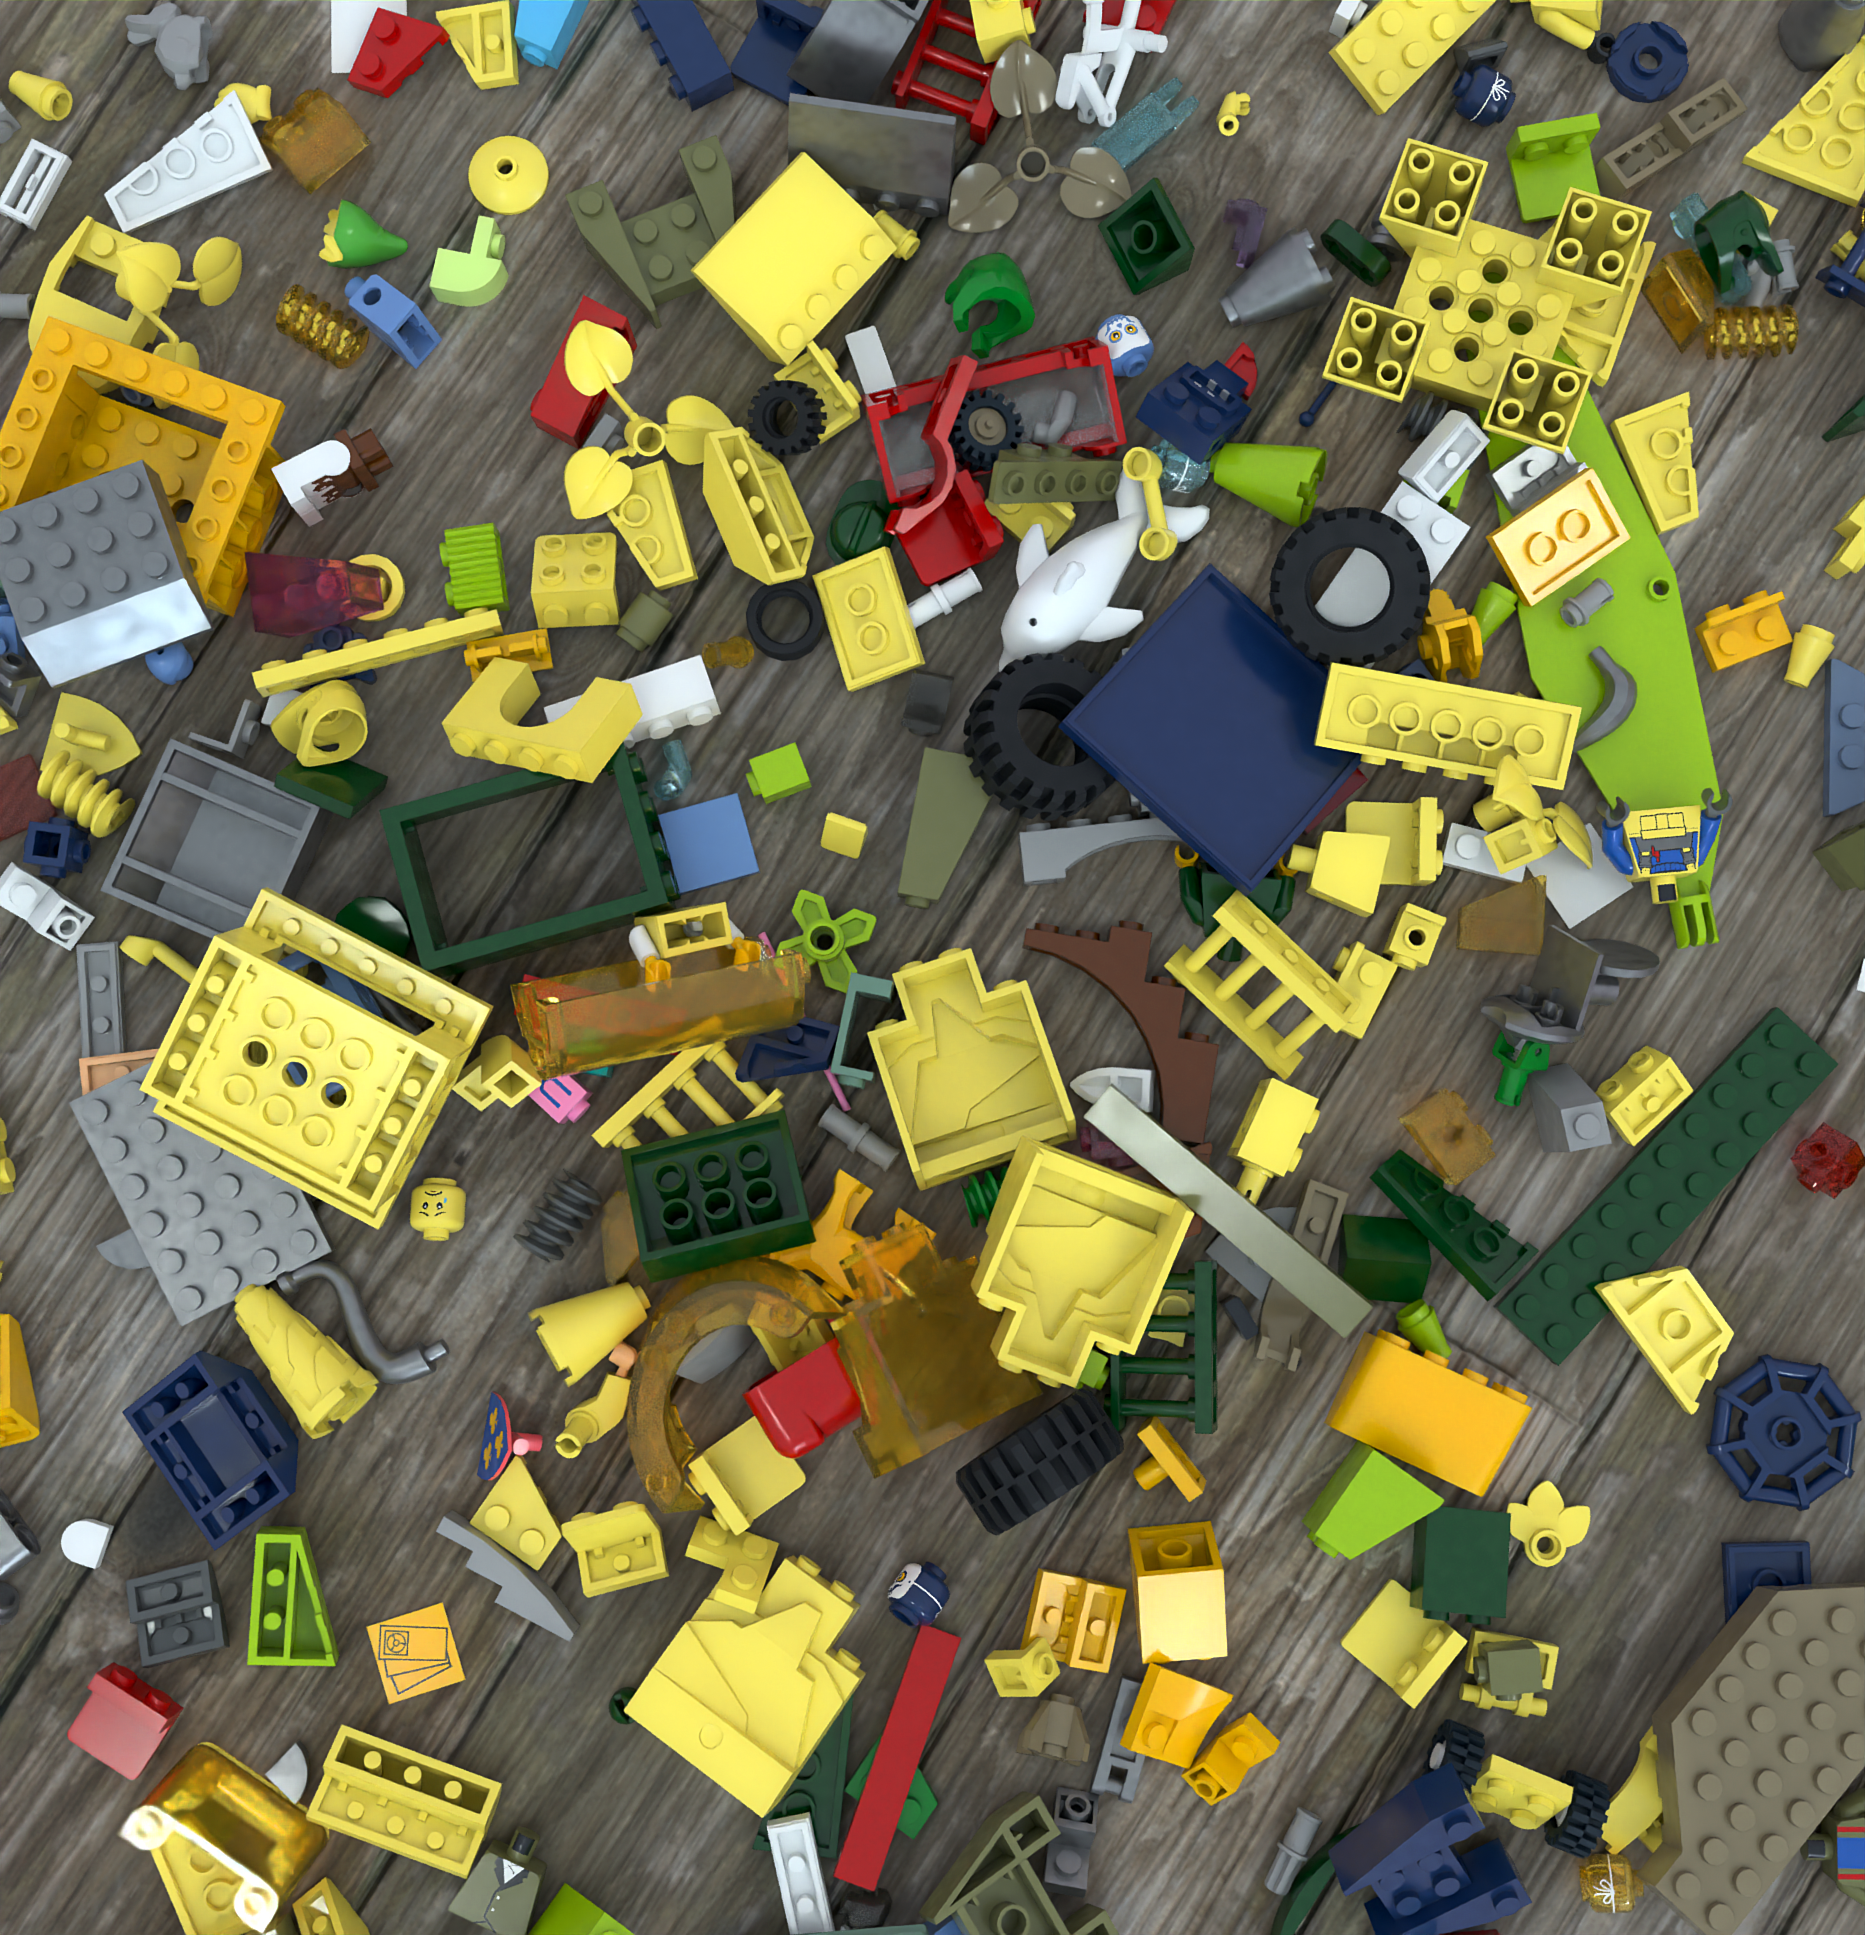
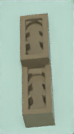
[1594,78,1748,201]

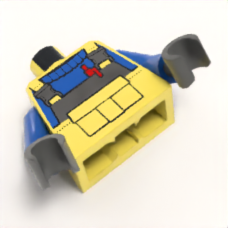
[1597,788,1733,904]

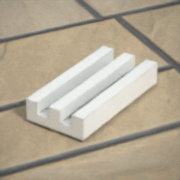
[0,139,72,231]

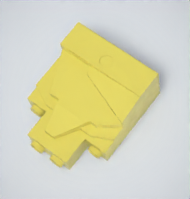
[867,948,1077,1191]
[971,1135,1194,1388]
[624,1555,866,1818]

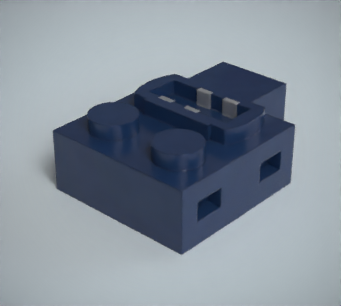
[1136,360,1252,465]

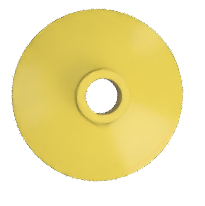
[468,136,549,215]

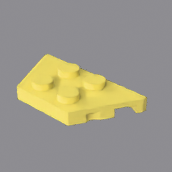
[1557,241,1656,387]
[1594,1266,1734,1415]

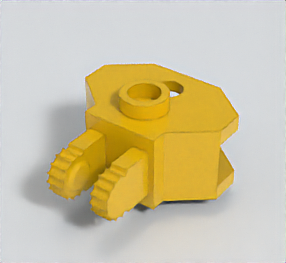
[1417,588,1483,683]

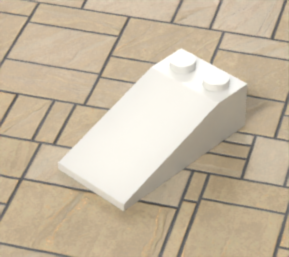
[1315,481,1471,669]

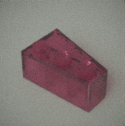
[244,552,384,638]

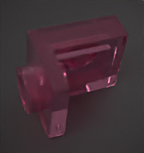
[1080,1119,1133,1167]

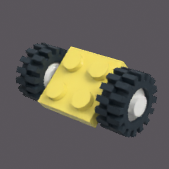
[1421,1719,1610,1859]

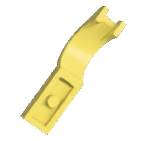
[1601,1726,1663,1856]

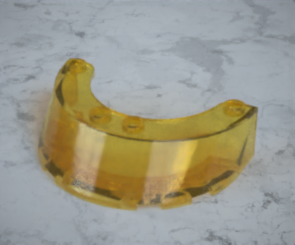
[627,1256,847,1514]

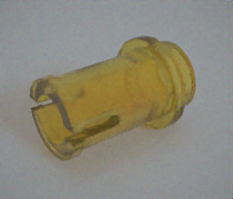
[702,636,754,669]

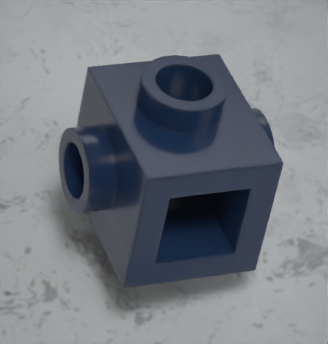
[23,817,91,879]

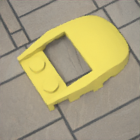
[28,216,170,394]

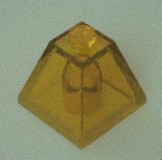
[1640,248,1715,354]

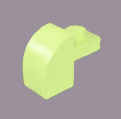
[429,215,509,307]

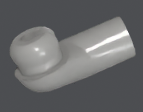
[1736,255,1772,316]

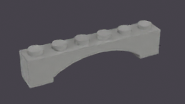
[1018,812,1185,887]

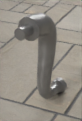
[276,1260,450,1384]

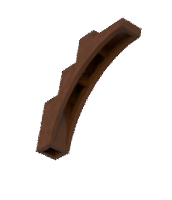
[1022,920,1219,1144]

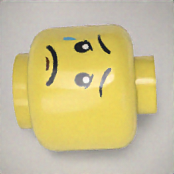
[410,1178,466,1241]

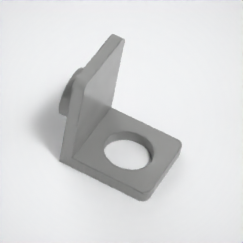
[188,699,262,759]

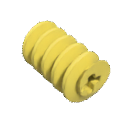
[37,750,135,838]

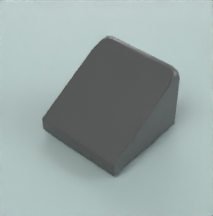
[1453,39,1508,74]

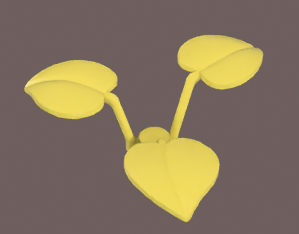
[115,237,242,409]
[564,320,734,519]
[1473,691,1593,869]

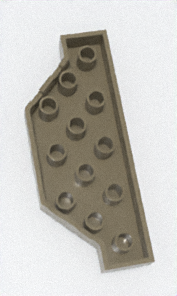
[1635,1581,1865,1935]

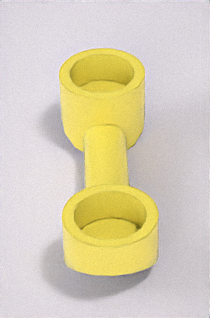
[1123,447,1178,561]
[119,935,198,997]

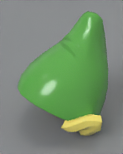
[319,199,408,269]

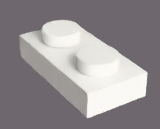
[1442,823,1526,885]

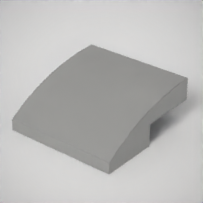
[1486,444,1587,517]
[666,1303,757,1384]

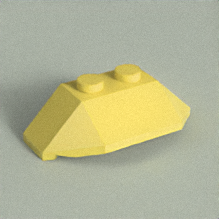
[703,426,814,586]

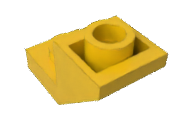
[1181,1712,1281,1806]

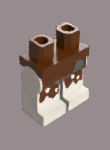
[271,428,393,527]

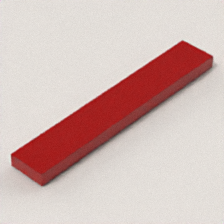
[833,1625,961,1892]

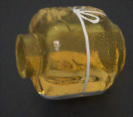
[1579,1854,1644,1913]

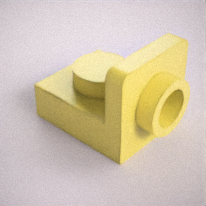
[1483,813,1558,874]
[984,1637,1060,1697]

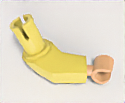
[555,1341,637,1458]

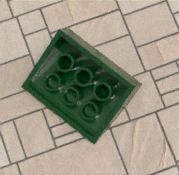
[621,1110,816,1283]

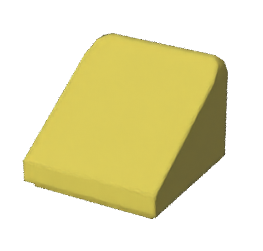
[821,812,868,859]

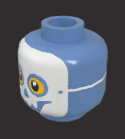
[1095,314,1154,377]

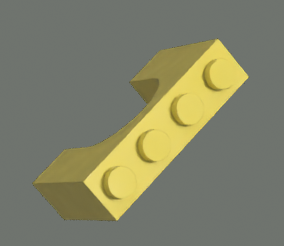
[442,657,643,783]

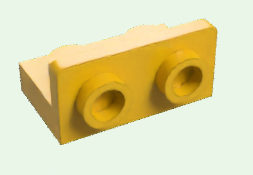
[1694,590,1793,673]

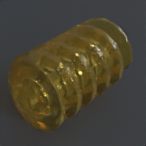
[276,284,370,369]
[1704,304,1799,360]

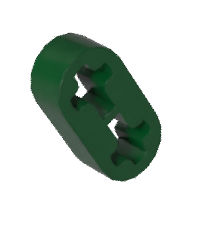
[1320,219,1392,287]

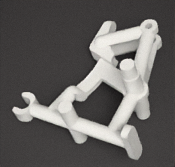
[1055,0,1168,127]

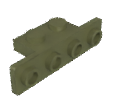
[988,443,1122,504]

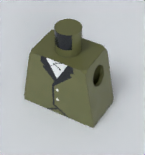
[448,1827,547,1935]

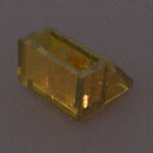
[259,87,371,194]

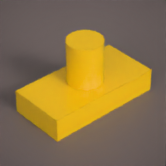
[1133,1417,1207,1502]

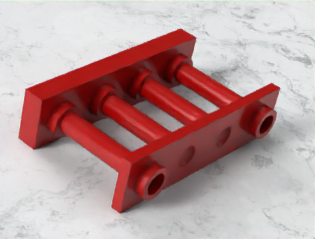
[891,0,1042,145]

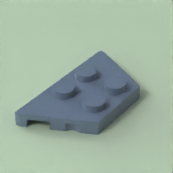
[1823,659,1865,817]

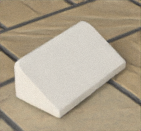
[1398,410,1490,504]

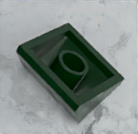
[1098,178,1195,295]
[1338,1214,1432,1303]

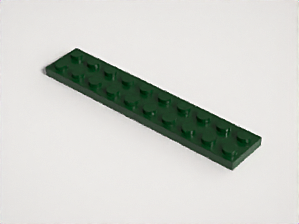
[1493,1007,1838,1366]

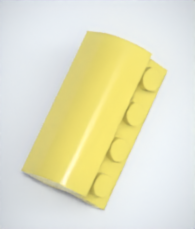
[306,1725,502,1879]

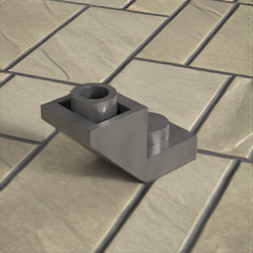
[1042,1786,1099,1898]

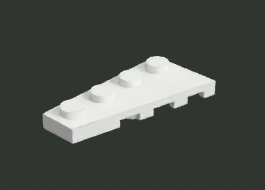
[104,90,273,234]

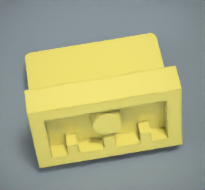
[1340,1579,1468,1709]

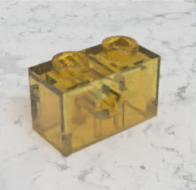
[1398,1088,1496,1185]

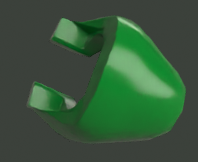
[945,252,1035,359]

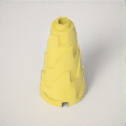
[234,1284,379,1439]

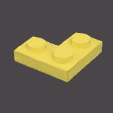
[685,1515,779,1614]

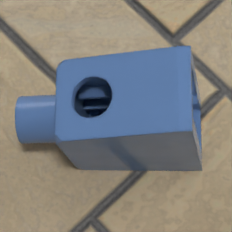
[344,274,442,369]

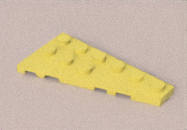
[1742,34,1865,208]

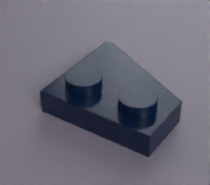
[735,1006,840,1083]

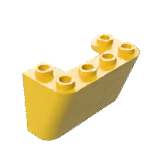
[1324,1329,1533,1497]

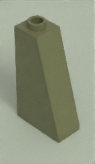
[897,747,994,909]

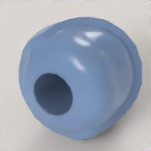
[145,642,193,685]

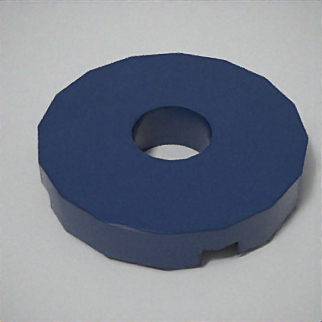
[1606,21,1689,103]

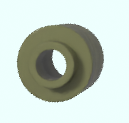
[615,590,674,653]

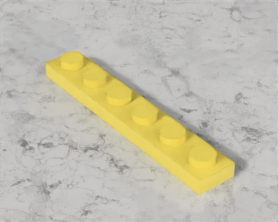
[252,607,504,698]

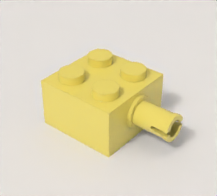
[1227,1078,1320,1205]

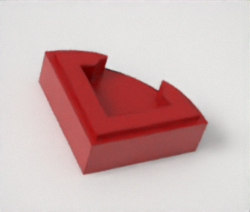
[1224,342,1257,401]

